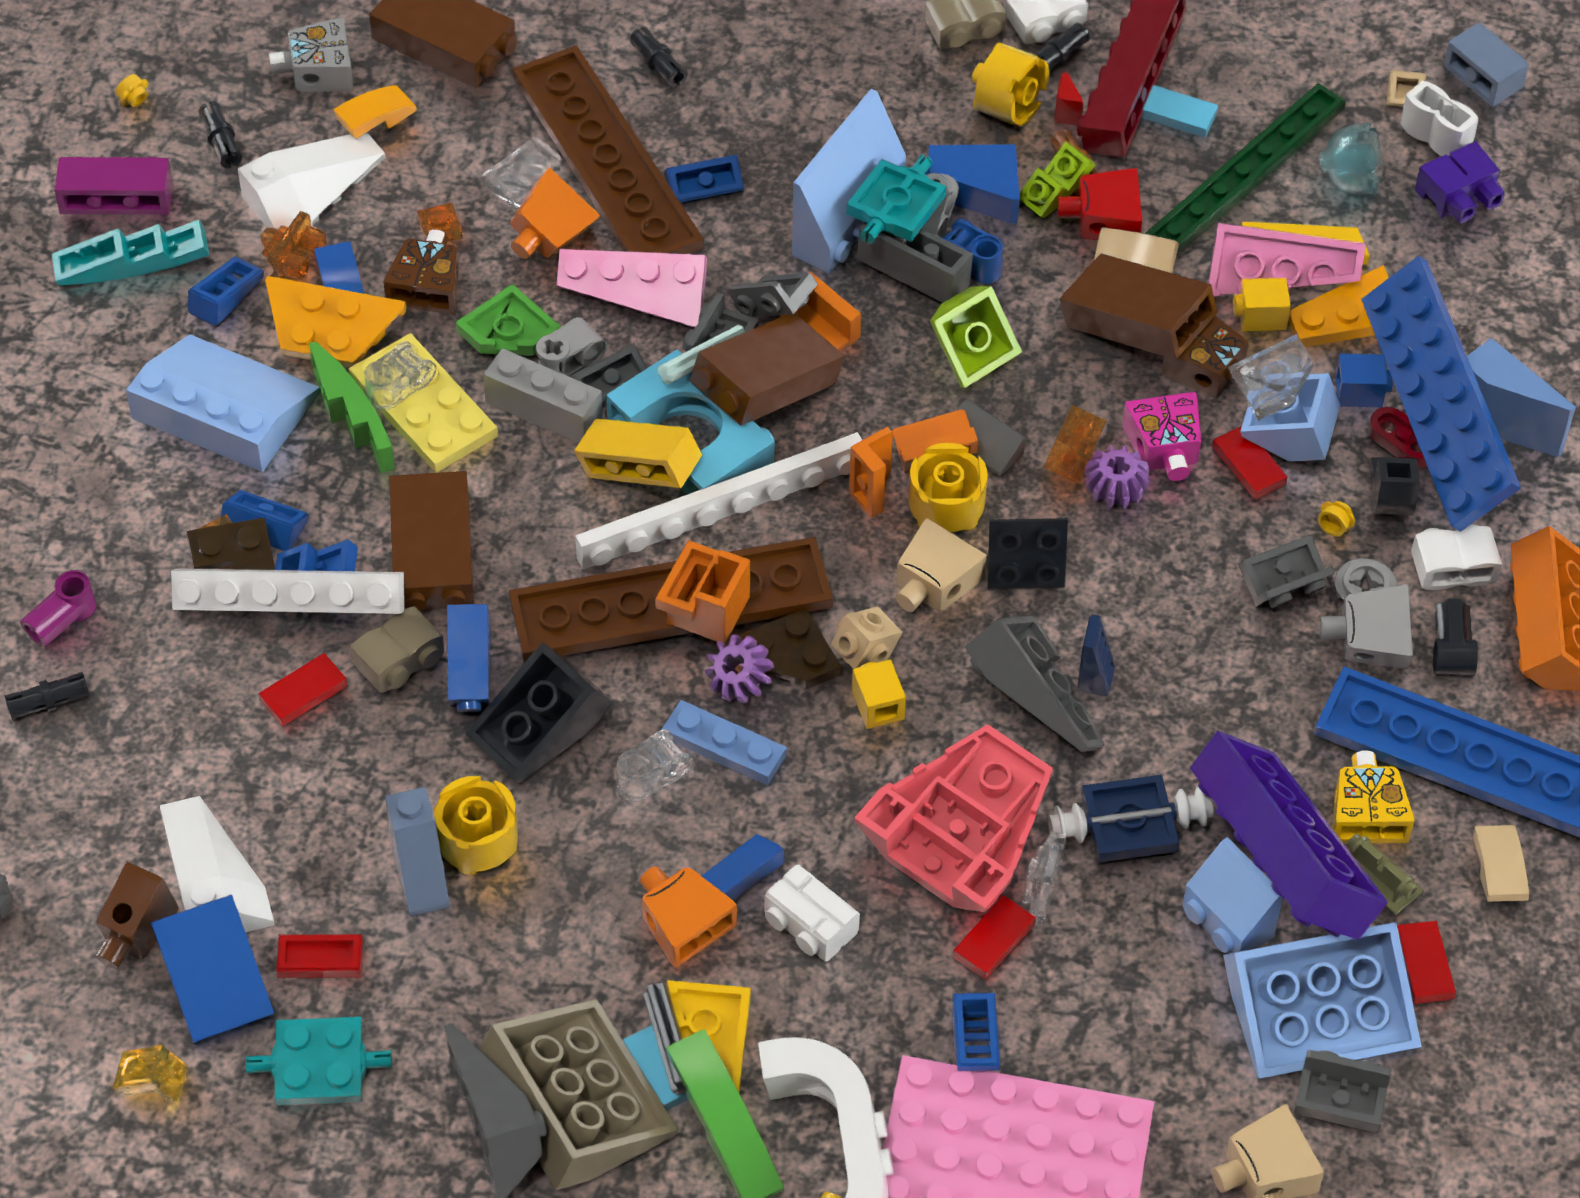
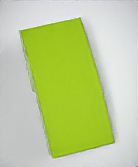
[1019,141,1096,218]

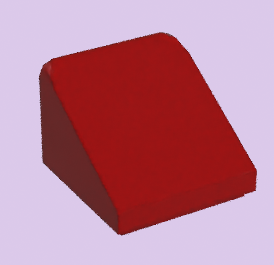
[1054,73,1084,126]

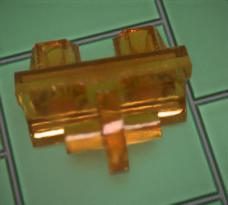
[260,211,327,280]
[1043,405,1107,483]

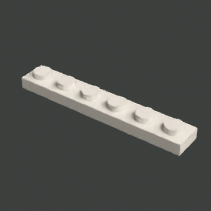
[171,569,404,614]

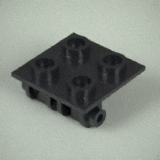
[986,518,1068,589]

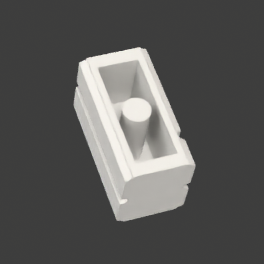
[764,864,860,962]

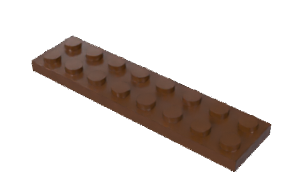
[512,45,704,254]
[509,537,833,662]

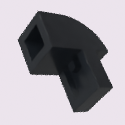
[1370,457,1420,515]

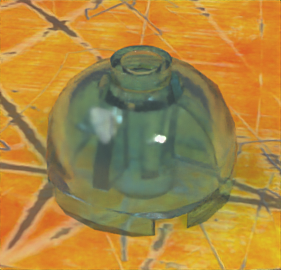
[1320,122,1381,196]

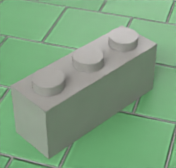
[483,348,603,443]

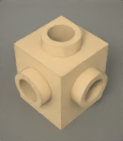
[831,606,903,669]

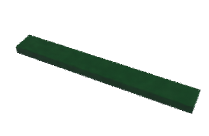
[1144,83,1346,257]

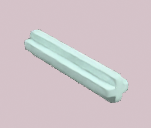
[657,325,745,384]

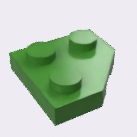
[455,284,561,356]

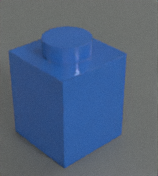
[1335,354,1393,407]

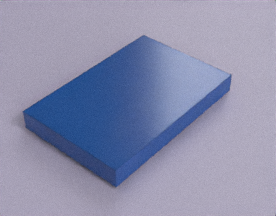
[151,894,274,1043]

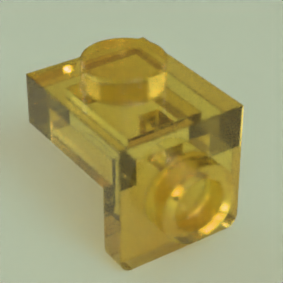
[112,1045,187,1103]

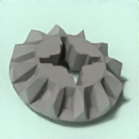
[1334,558,1397,600]

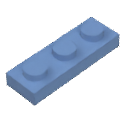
[662,700,787,786]

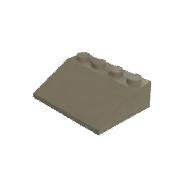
[479,999,679,1190]

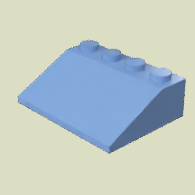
[792,89,906,274]
[126,335,320,473]
[1223,922,1422,1079]

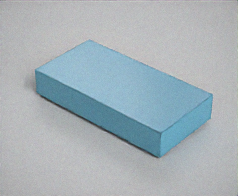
[1142,85,1218,138]
[623,1025,688,1110]

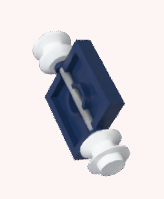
[1048,775,1213,862]

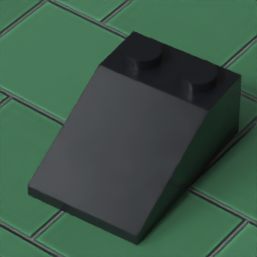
[465,642,614,783]

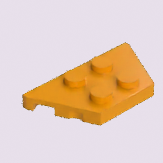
[265,276,407,368]

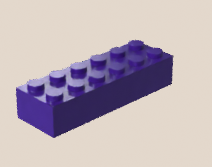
[1190,731,1388,940]

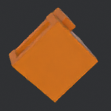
[655,540,750,643]

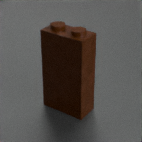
[369,0,517,89]
[1059,253,1218,360]
[689,313,845,426]
[389,471,474,612]

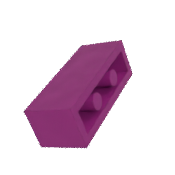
[54,156,173,215]

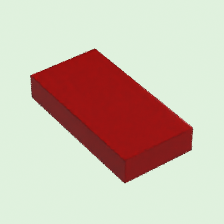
[1212,426,1288,500]
[258,653,348,727]
[952,895,1036,980]
[1397,920,1456,1004]
[276,934,363,978]

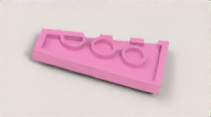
[1208,222,1366,296]
[557,249,707,329]

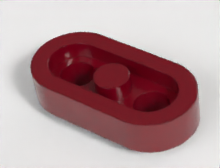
[1368,407,1427,468]

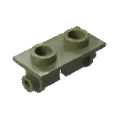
[1347,834,1424,915]

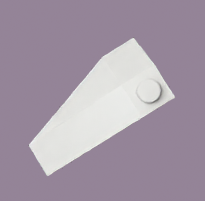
[238,132,385,243]
[159,796,275,932]

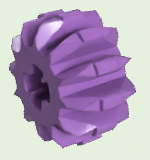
[1085,444,1150,510]
[704,634,774,703]

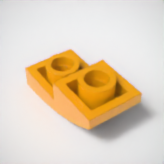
[333,85,417,139]

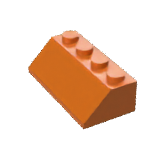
[1510,526,1580,691]

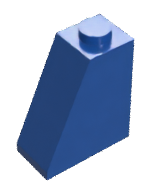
[925,144,1020,224]
[447,604,491,713]

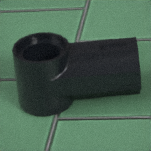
[1433,599,1478,675]

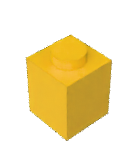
[1233,278,1291,331]
[852,659,906,729]

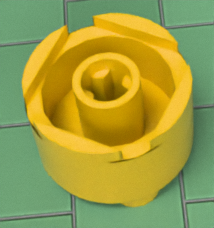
[972,42,1049,126]
[908,443,988,532]
[433,776,518,875]

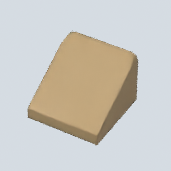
[1386,70,1426,108]

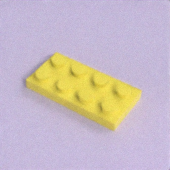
[349,333,498,473]

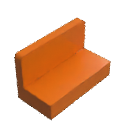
[779,271,861,352]
[892,409,978,473]
[849,427,893,518]

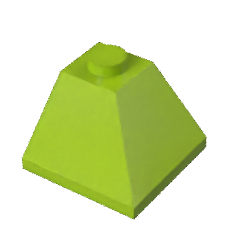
[930,286,1022,388]

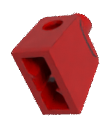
[1057,168,1142,241]

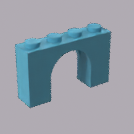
[606,349,775,495]

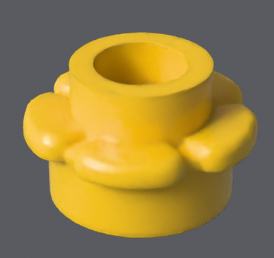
[115,74,149,107]
[1318,501,1355,537]

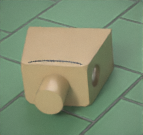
[895,518,987,612]
[1212,1104,1324,1198]

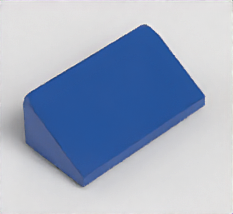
[664,154,744,203]
[219,490,309,551]
[702,834,784,901]

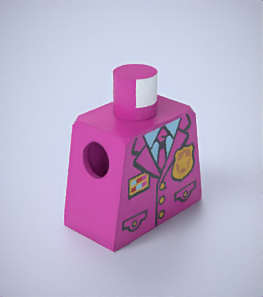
[1122,392,1201,481]

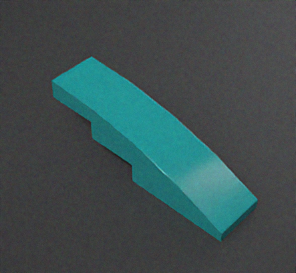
[52,219,210,286]

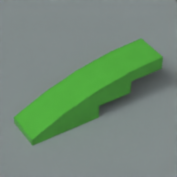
[309,341,395,473]
[666,1029,784,1198]

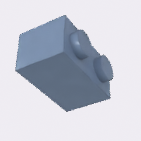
[1443,22,1529,107]

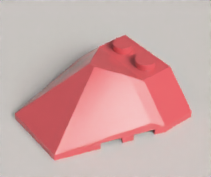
[854,724,1053,912]

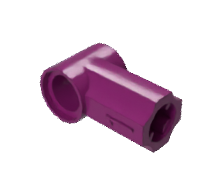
[20,570,97,647]

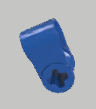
[941,219,1003,284]

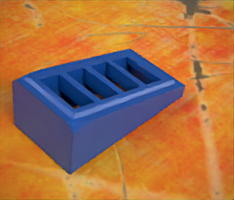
[188,256,264,326]
[951,993,1000,1071]

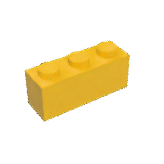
[574,418,702,488]

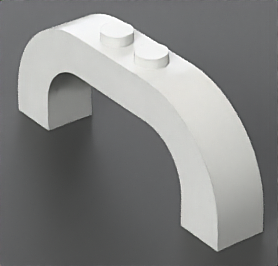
[758,1038,893,1198]

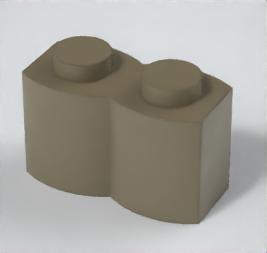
[924,0,1006,49]
[350,606,444,693]

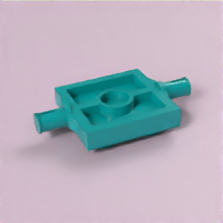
[846,155,947,244]
[245,1017,392,1106]

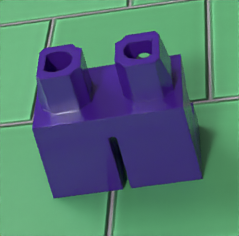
[1415,141,1505,224]

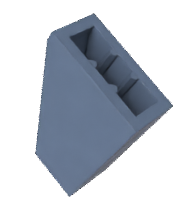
[385,787,450,916]

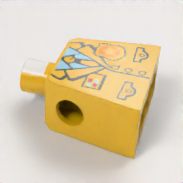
[1332,750,1415,844]

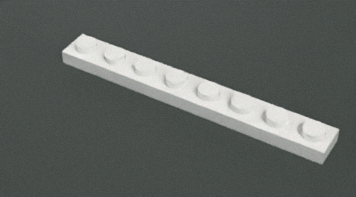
[575,432,862,570]

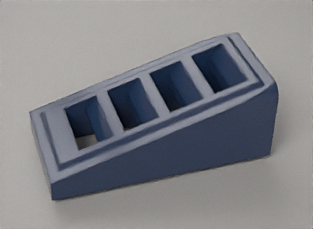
[1077,614,1115,696]

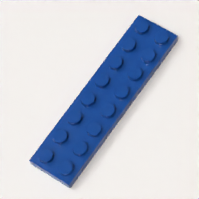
[1361,255,1521,532]
[1314,666,1580,838]

